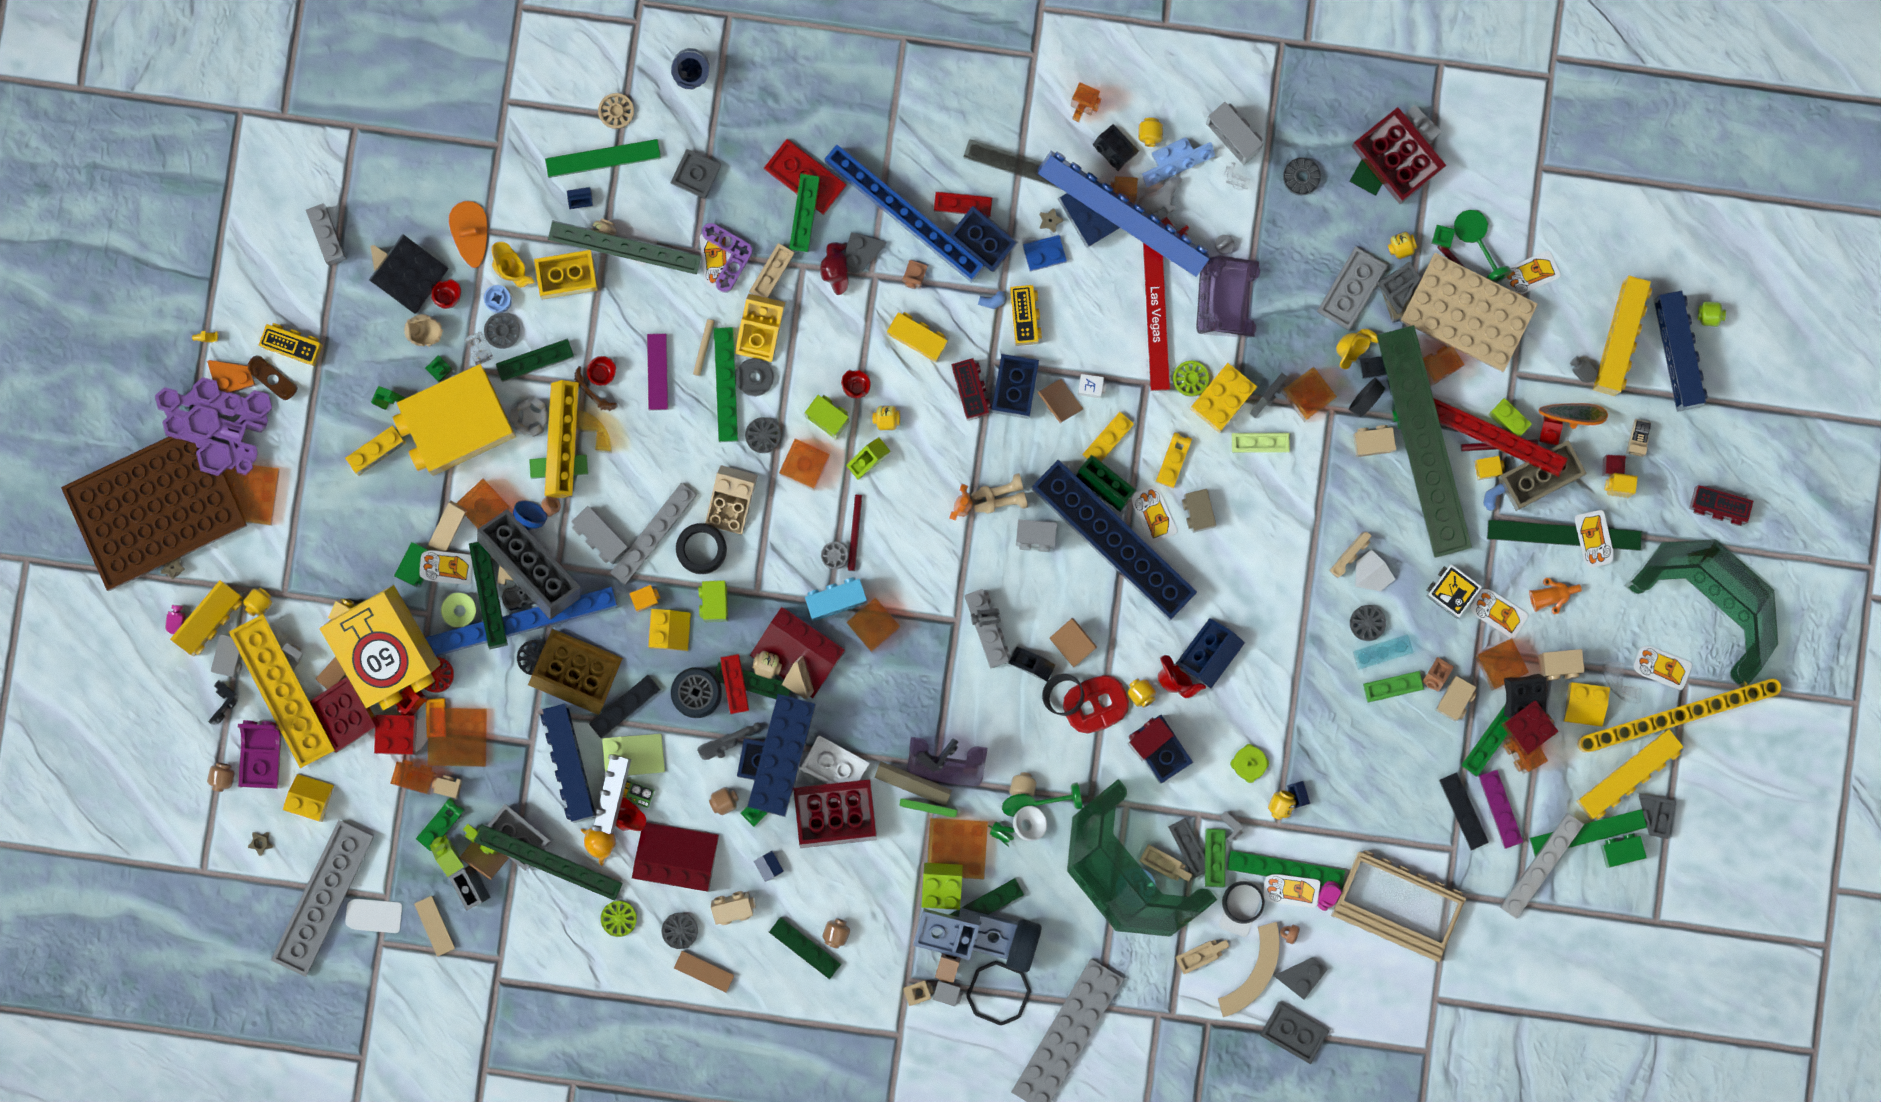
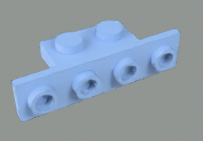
[1142,137,1215,187]

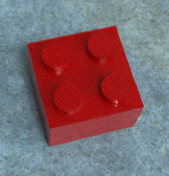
[374,715,417,755]

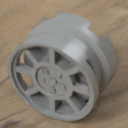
[821,542,848,570]

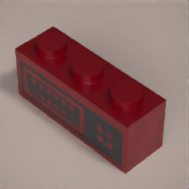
[951,358,992,421]
[1689,485,1754,526]

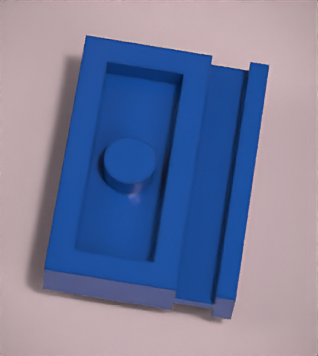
[1023,235,1067,272]

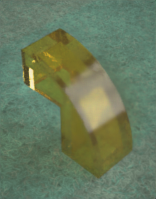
[576,410,612,453]

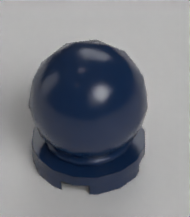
[671,48,710,90]

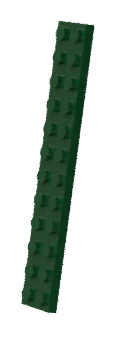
[1376,325,1472,558]

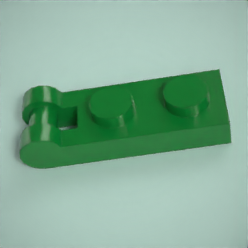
[416,797,465,851]

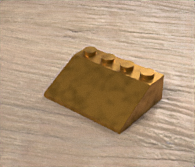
[528,628,623,715]

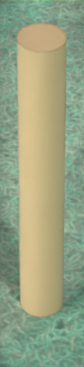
[693,319,714,376]

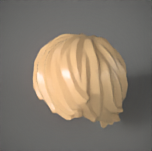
[404,314,443,347]

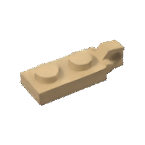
[1329,532,1371,578]
[1139,844,1192,882]
[1176,940,1230,974]

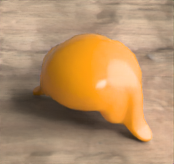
[581,827,616,866]

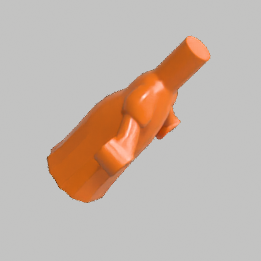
[949,484,973,521]
[1529,578,1582,615]

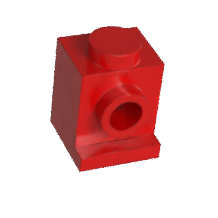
[396,685,429,716]

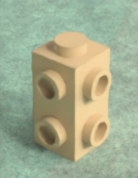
[711,891,756,925]

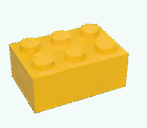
[534,250,598,300]
[1190,363,1257,433]

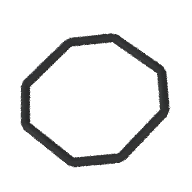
[967,961,1031,1025]

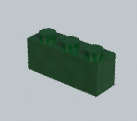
[1076,455,1136,512]

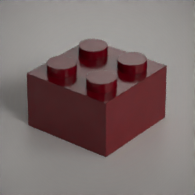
[1501,700,1559,756]
[1128,717,1174,761]

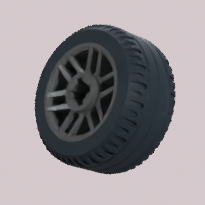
[671,667,722,718]
[1006,919,1042,972]

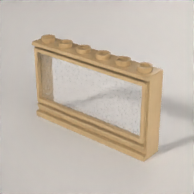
[1331,850,1466,962]

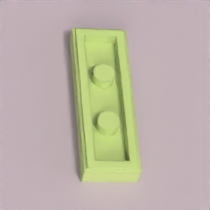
[1232,433,1290,453]

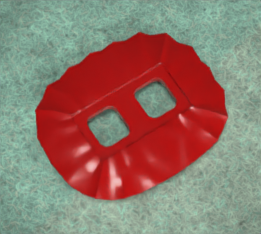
[1063,675,1129,734]

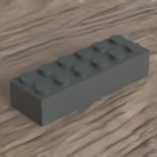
[477,509,581,620]

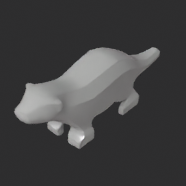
[1137,177,1182,215]

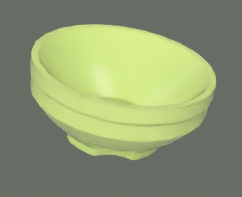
[441,593,476,628]

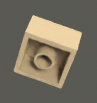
[1538,649,1584,681]

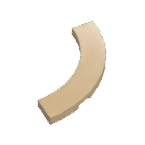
[1218,922,1279,1017]

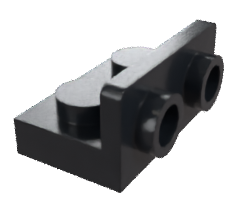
[1093,124,1139,171]

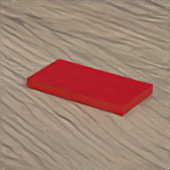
[763,139,847,215]

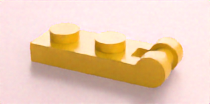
[1156,432,1192,488]

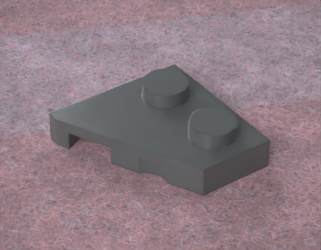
[1250,373,1287,418]

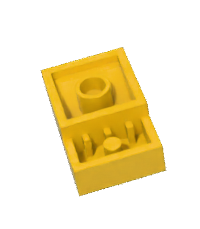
[735,294,785,362]

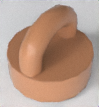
[541,497,561,517]
[1280,924,1300,945]

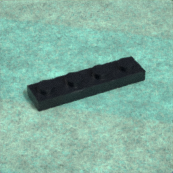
[589,675,660,739]
[1439,772,1489,851]

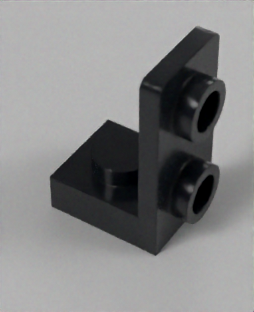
[208,680,239,725]
[914,738,958,772]

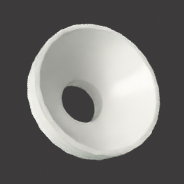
[1013,806,1047,841]

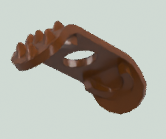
[248,355,298,400]
[574,366,618,411]

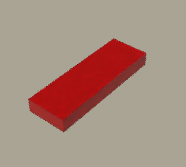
[934,192,993,217]
[720,654,749,715]

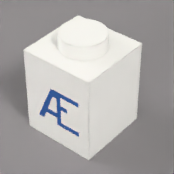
[1078,374,1107,398]

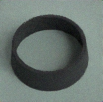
[1348,378,1385,417]
[1042,673,1085,716]
[1222,881,1265,924]

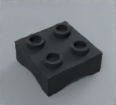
[1504,674,1546,718]

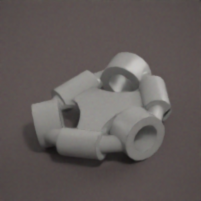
[510,398,549,437]

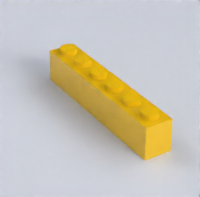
[544,380,579,498]
[1576,729,1684,820]

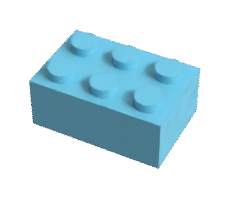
[805,577,868,622]

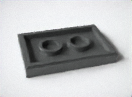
[1260,1002,1329,1064]

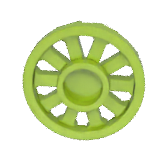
[1173,361,1209,397]
[601,901,637,937]

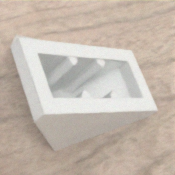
[1355,550,1395,591]

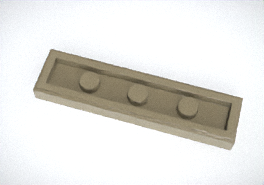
[874,761,952,807]

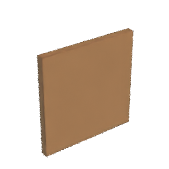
[1038,379,1083,423]
[1049,618,1097,668]
[459,842,509,880]

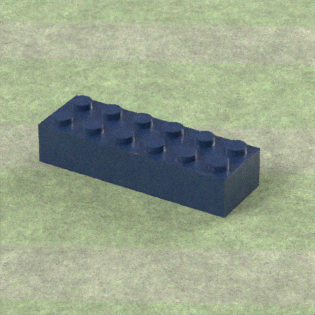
[1653,291,1708,412]
[747,694,816,817]
[540,703,596,823]

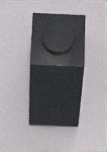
[1009,646,1056,682]

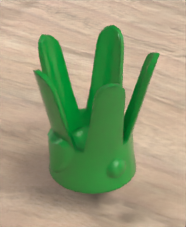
[988,821,1015,847]

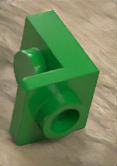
[371,386,405,410]

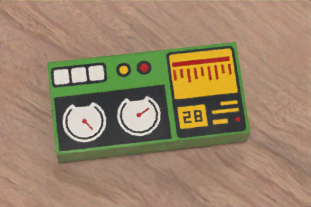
[623,780,655,808]

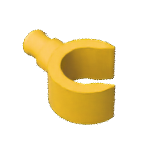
[192,331,218,343]

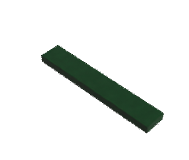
[469,542,508,650]

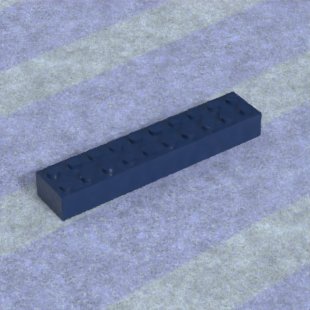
[1031,460,1197,621]

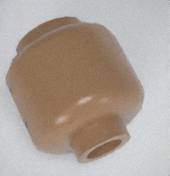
[207,762,235,792]
[709,787,739,815]
[822,918,850,948]

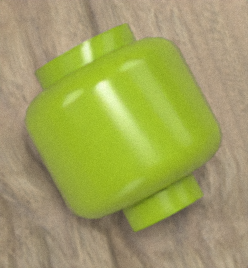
[1697,301,1726,327]

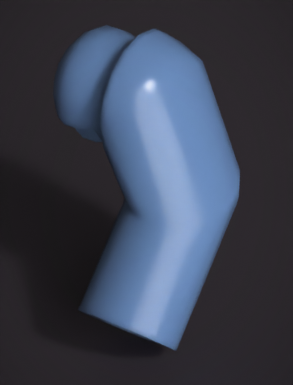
[978,291,1006,309]
[1483,484,1505,511]

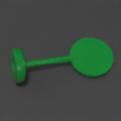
[1454,210,1512,283]
[1002,782,1082,817]

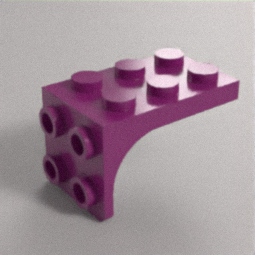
[237,720,281,789]

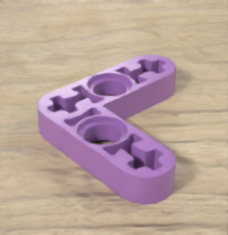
[702,223,752,293]

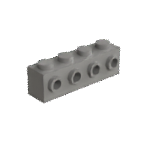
[965,589,1011,669]

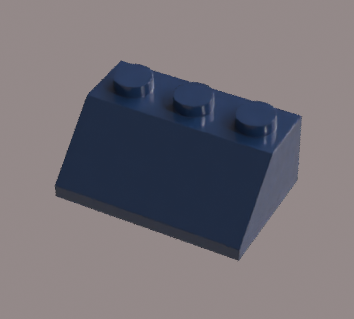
[1176,618,1245,689]

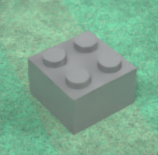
[1016,519,1057,552]

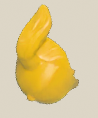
[491,242,534,288]
[1336,329,1378,370]

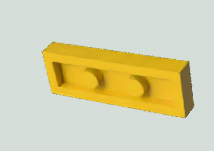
[1082,412,1134,462]

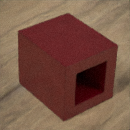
[1602,455,1626,477]

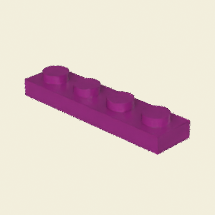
[1478,770,1523,849]

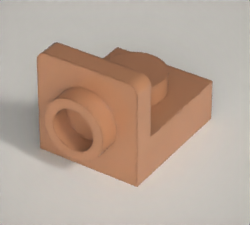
[902,260,928,289]
[1422,657,1454,692]

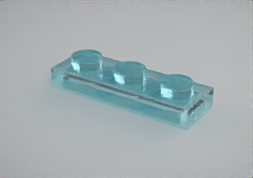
[1353,634,1414,670]

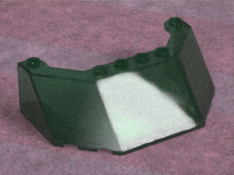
[1624,539,1778,687]
[1067,779,1218,937]

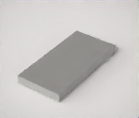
[1317,246,1388,331]

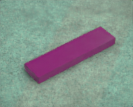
[647,334,668,411]

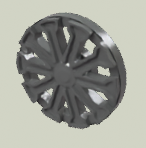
[484,313,520,349]
[745,417,781,453]
[1350,605,1386,641]
[661,913,698,949]

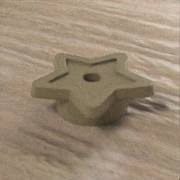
[1039,208,1063,233]
[161,558,185,580]
[248,832,273,856]

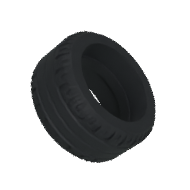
[676,523,727,574]

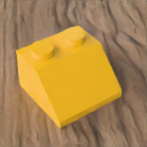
[648,609,691,651]
[1564,682,1610,727]
[282,774,334,822]

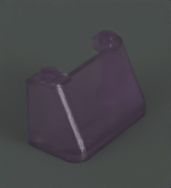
[1196,255,1260,338]
[907,737,988,787]

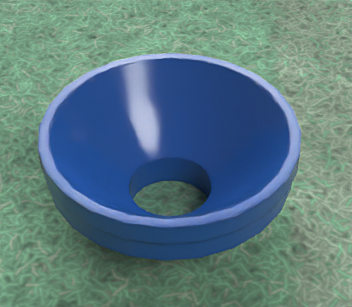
[513,500,547,530]

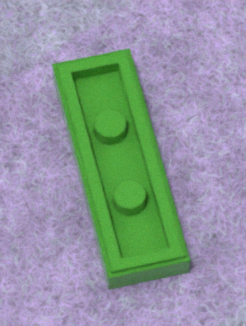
[529,455,588,479]
[1363,671,1424,703]
[899,799,957,818]
[1205,828,1226,888]

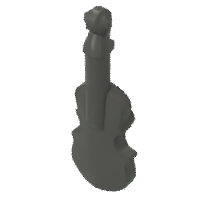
[502,586,535,611]
[697,722,761,760]

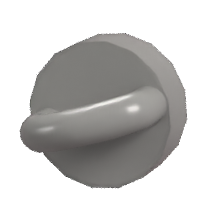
[1215,235,1234,254]

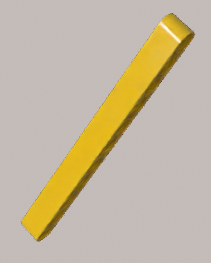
[1577,679,1781,753]

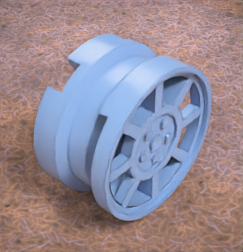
[484,285,512,313]

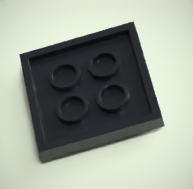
[369,234,449,314]

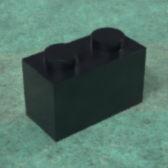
[449,865,491,911]

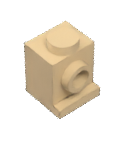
[432,775,463,799]
[903,980,934,1006]

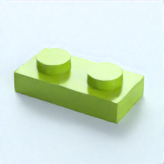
[463,824,497,855]

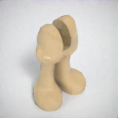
[971,473,1028,514]

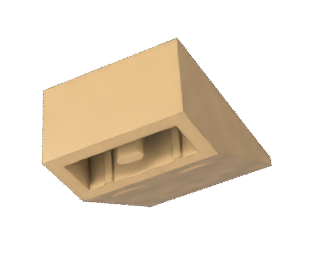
[705,465,758,535]

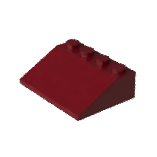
[1352,107,1446,204]
[750,606,846,699]
[793,779,877,849]
[631,822,719,892]

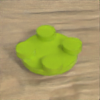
[1230,744,1269,783]

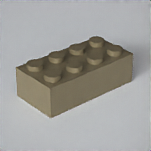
[1498,440,1587,511]

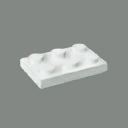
[800,735,869,784]

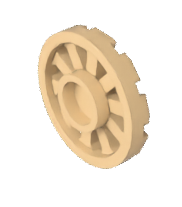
[598,93,634,129]

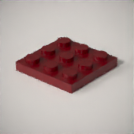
[309,677,379,753]

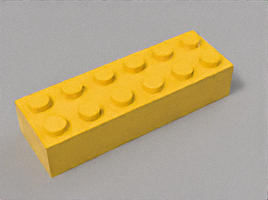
[1593,275,1652,396]

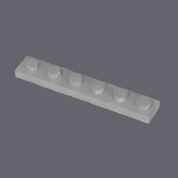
[610,483,696,585]
[1500,813,1584,919]

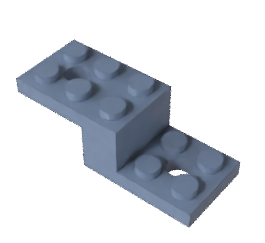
[913,908,1017,960]

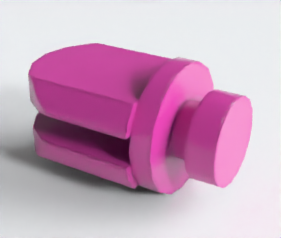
[165,605,186,634]
[1317,881,1341,911]

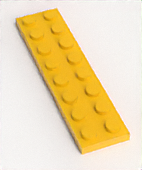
[229,614,335,768]

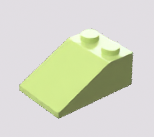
[602,734,665,776]

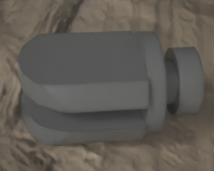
[1569,356,1598,383]
[971,608,1001,627]

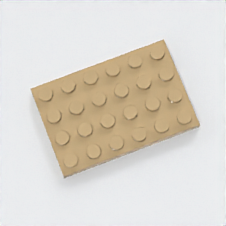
[1400,253,1538,372]

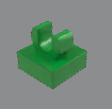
[1431,225,1455,249]
[425,355,452,382]
[740,807,768,827]

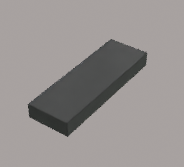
[1168,818,1205,878]

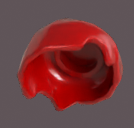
[431,279,461,309]
[587,356,616,386]
[841,370,871,399]

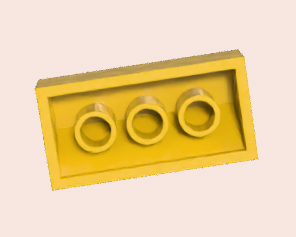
[170,580,244,656]

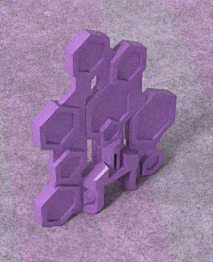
[155,377,272,476]

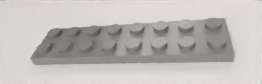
[271,820,374,977]
[1011,959,1124,1102]

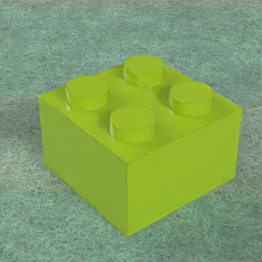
[804,395,850,440]
[698,580,728,623]
[921,862,963,910]

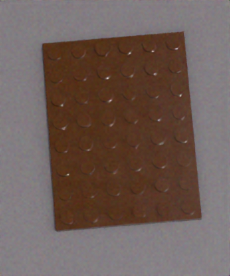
[61,436,247,591]

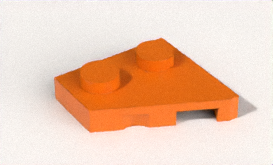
[207,360,255,393]

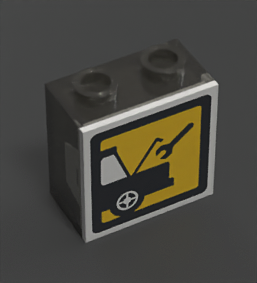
[1426,564,1482,619]

